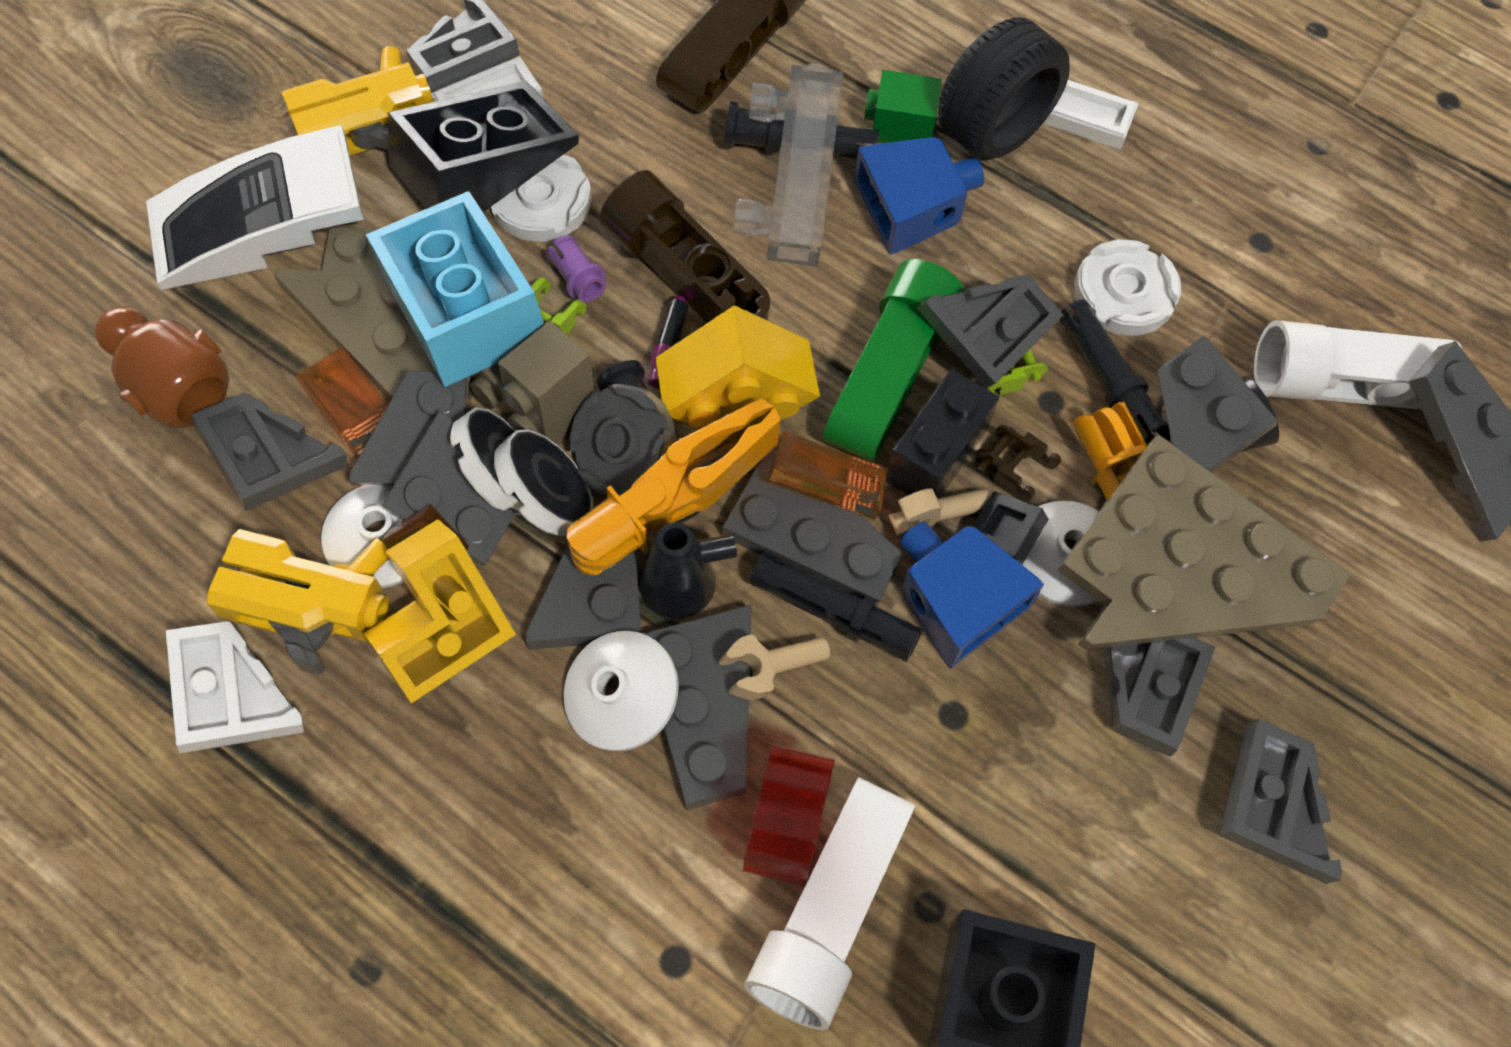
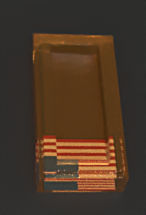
[296,347,388,460]
[768,431,887,520]

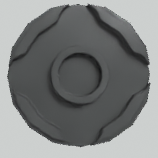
[569,384,676,496]

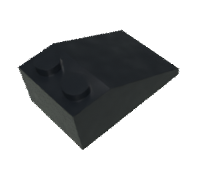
[388,81,579,212]

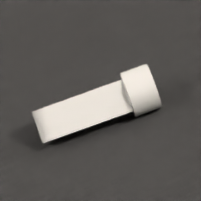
[1254,320,1462,410]
[744,777,915,1031]

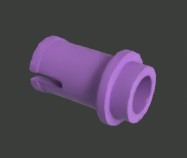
[546,235,606,302]

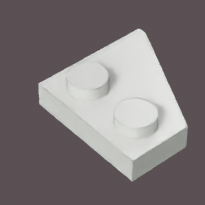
[166,621,304,753]

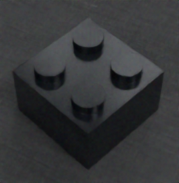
[928,909,1096,1047]

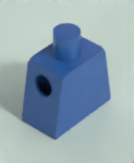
[854,137,984,255]
[899,521,1044,669]

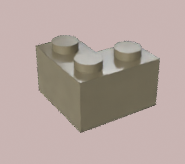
[470,320,595,446]

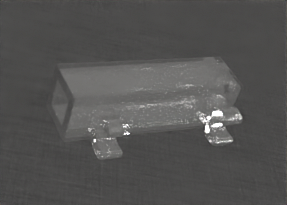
[733,64,843,267]

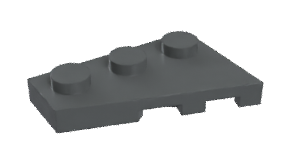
[1410,341,1511,542]
[722,442,903,607]
[644,604,752,810]

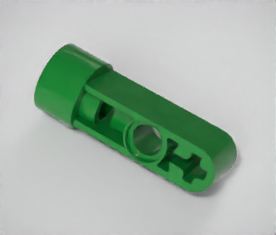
[822,259,966,463]

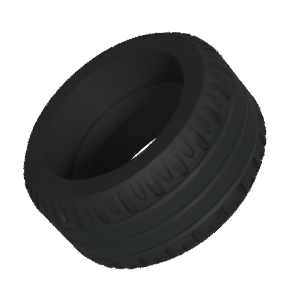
[938,17,1070,160]

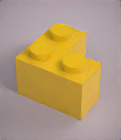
[656,305,820,428]
[363,519,516,703]

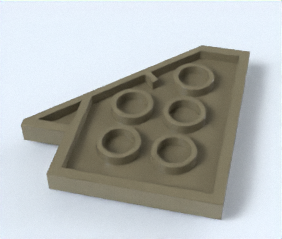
[275,227,473,413]
[1057,434,1351,650]

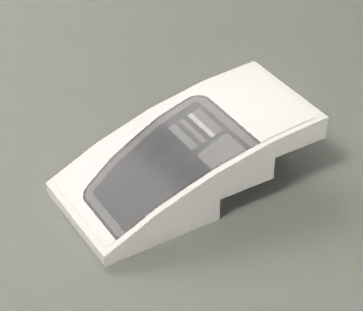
[146,125,364,290]

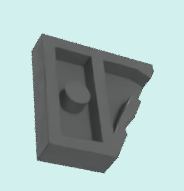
[917,274,1063,388]

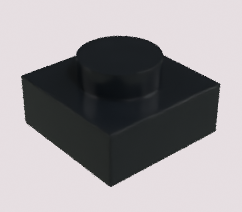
[973,491,1049,565]

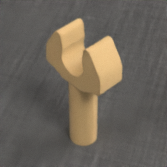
[888,488,992,537]
[718,634,830,700]

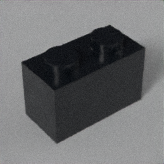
[885,369,1000,498]

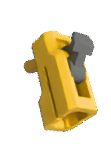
[281,46,434,156]
[206,529,389,674]

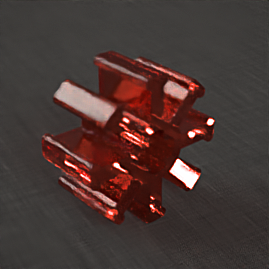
[742,744,835,887]

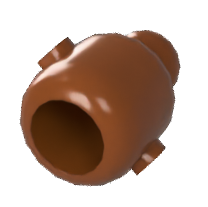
[95,306,230,428]

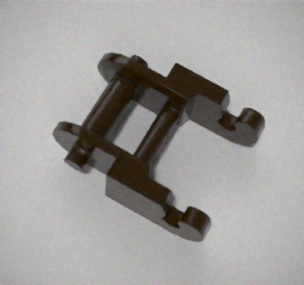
[975,425,1061,502]

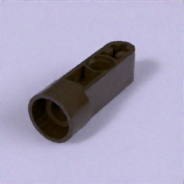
[656,0,807,113]
[599,170,770,323]

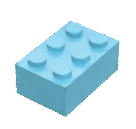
[366,191,544,387]

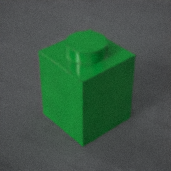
[864,70,942,143]

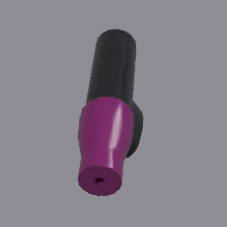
[648,296,689,389]

